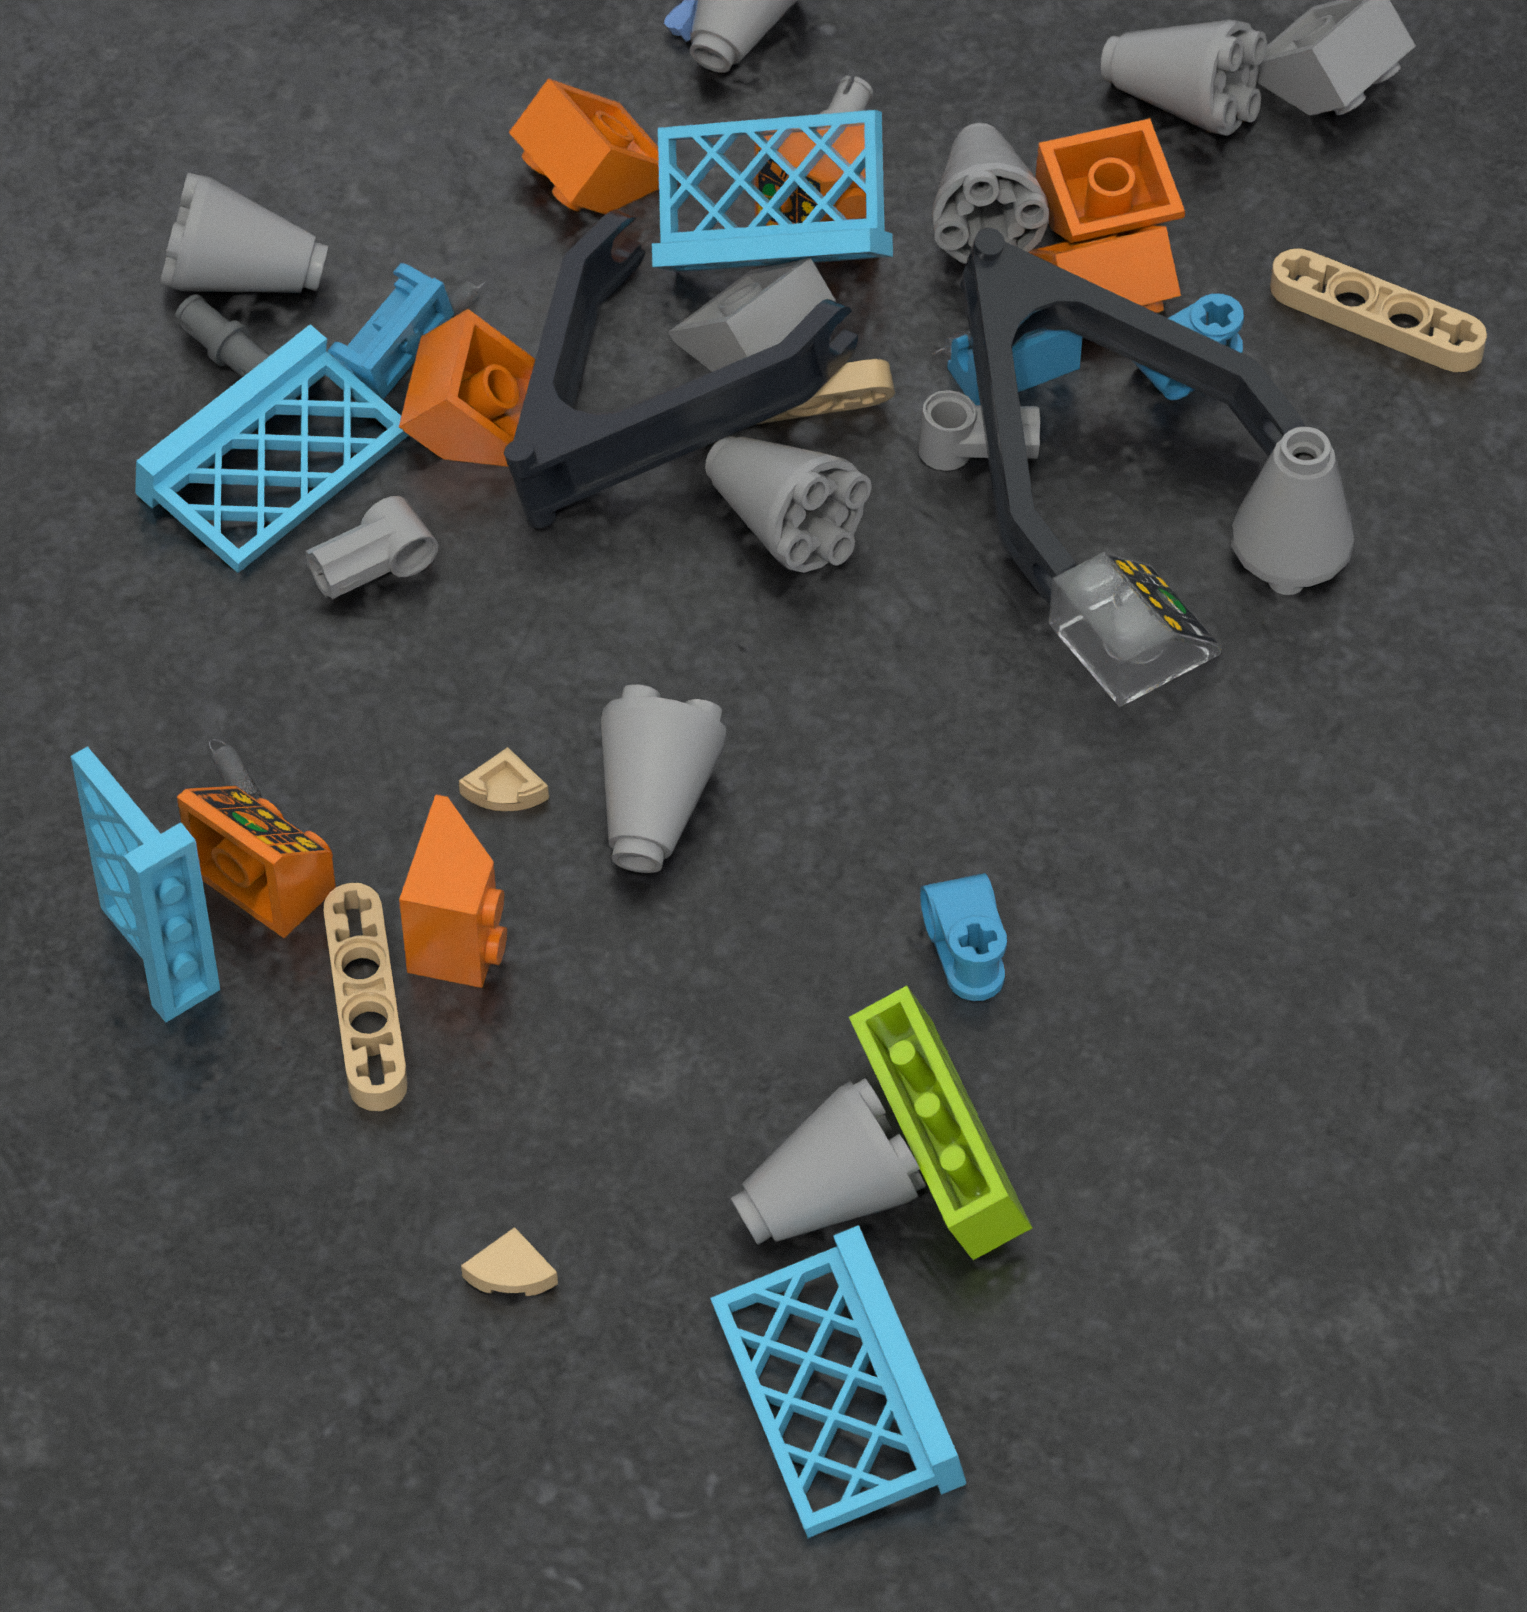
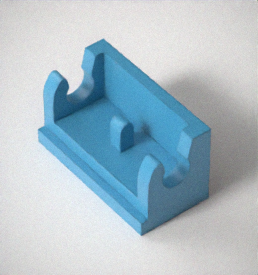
[328,263,454,400]
[947,330,1082,405]

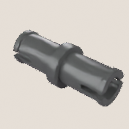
[174,294,271,377]

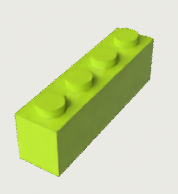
[849,985,1032,1260]

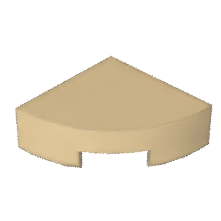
[459,747,549,811]
[461,1227,558,1296]

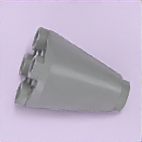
[689,0,798,72]
[1101,20,1267,135]
[932,123,1049,264]
[160,172,328,293]
[1230,427,1354,595]
[705,436,872,573]
[601,685,726,873]
[731,1078,926,1245]

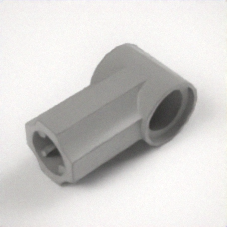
[918,390,1040,471]
[306,496,439,599]

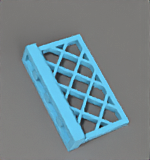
[652,110,893,272]
[135,324,409,573]
[71,746,220,1023]
[711,1225,967,1538]

